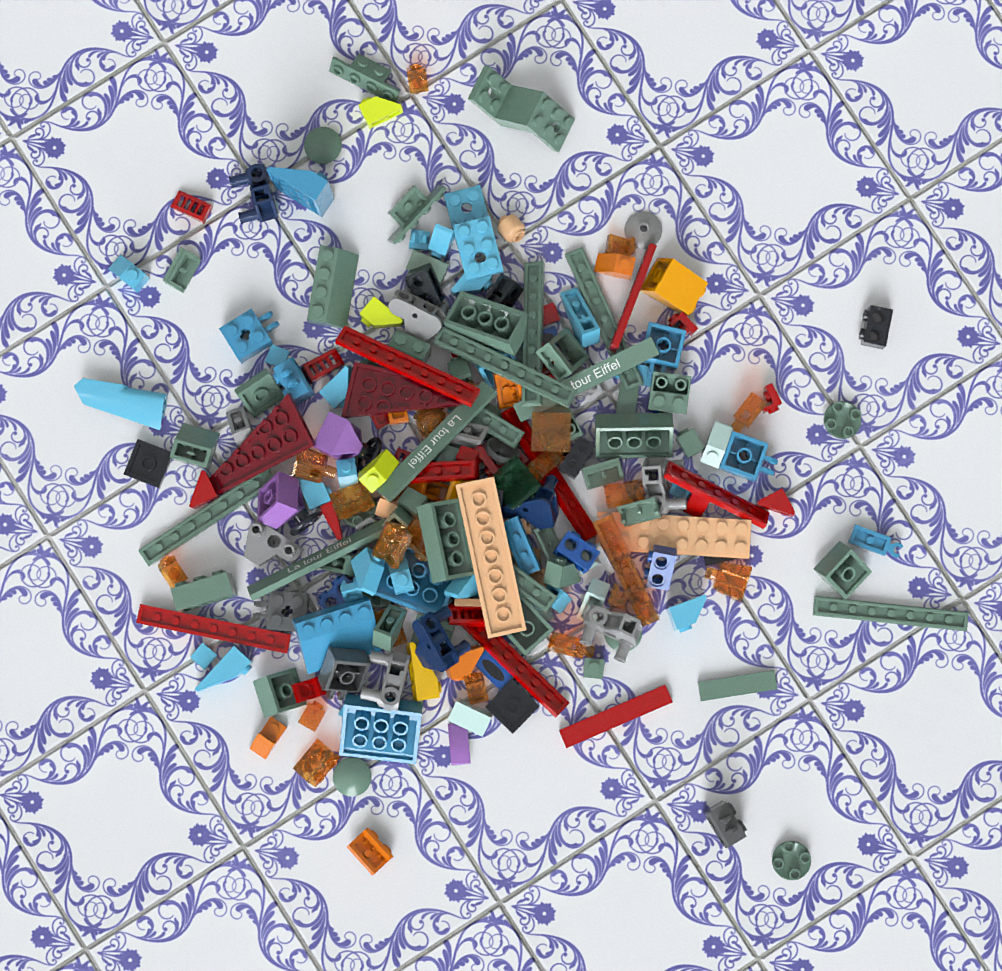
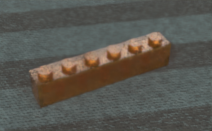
[593,511,660,627]

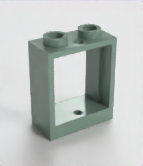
[536,327,590,382]

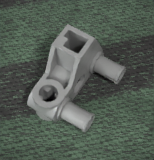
[389,286,450,342]
[642,457,687,515]
[244,522,304,567]
[579,604,643,663]
[360,650,411,711]

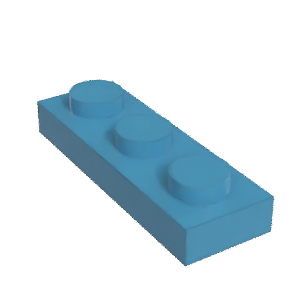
[504,515,542,575]

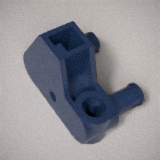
[229,164,279,224]
[501,475,559,530]
[412,606,471,672]

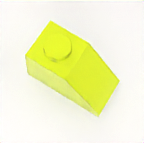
[358,96,403,129]
[359,297,404,329]
[358,448,400,493]

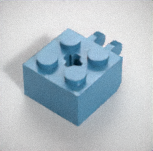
[219,308,280,364]
[643,322,686,379]
[272,357,315,405]
[718,431,778,482]

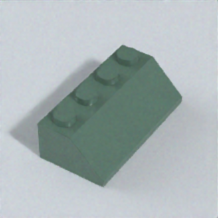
[307,245,359,329]
[443,291,528,356]
[595,413,674,459]
[417,498,474,583]

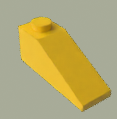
[406,642,442,701]

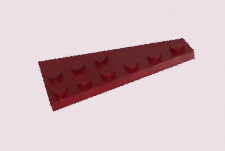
[341,362,463,418]
[209,393,316,495]

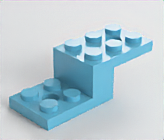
[444,185,504,281]

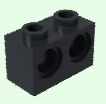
[405,263,446,308]
[484,273,524,308]
[859,305,893,350]
[558,436,596,480]

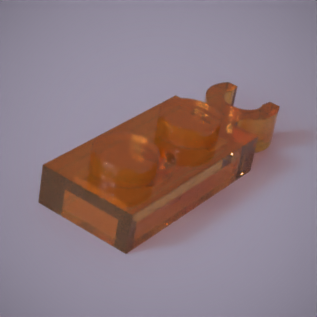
[527,446,571,481]

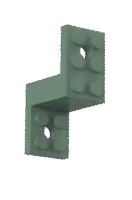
[468,65,575,152]

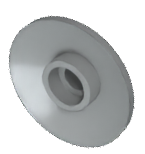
[624,212,662,249]

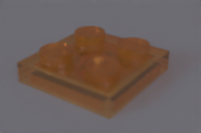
[531,412,571,452]

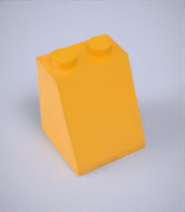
[640,258,708,315]

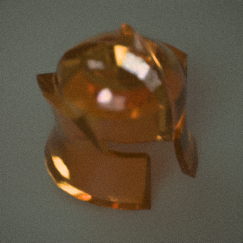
[413,407,446,438]

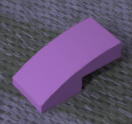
[448,723,471,766]

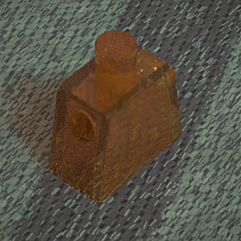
[731,392,767,433]
[291,449,337,483]
[704,562,752,603]
[547,632,595,659]

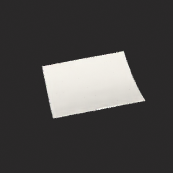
[595,542,615,576]

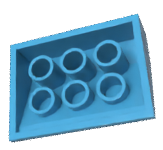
[267,167,334,217]
[375,539,452,614]
[292,596,381,674]
[339,693,423,764]

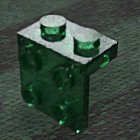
[491,455,541,510]

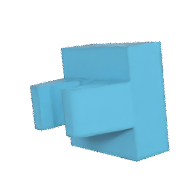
[409,229,430,252]
[340,577,364,602]

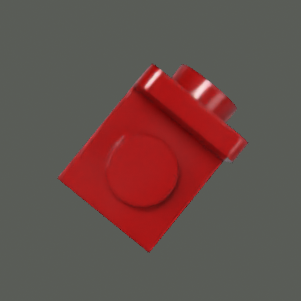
[668,312,698,336]
[762,383,782,415]

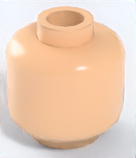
[497,214,525,242]

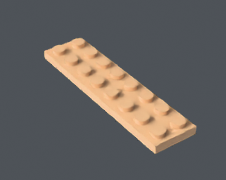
[455,477,526,638]
[595,511,751,559]

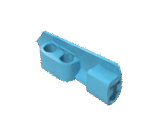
[74,378,167,430]

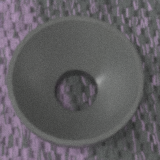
[486,437,520,465]

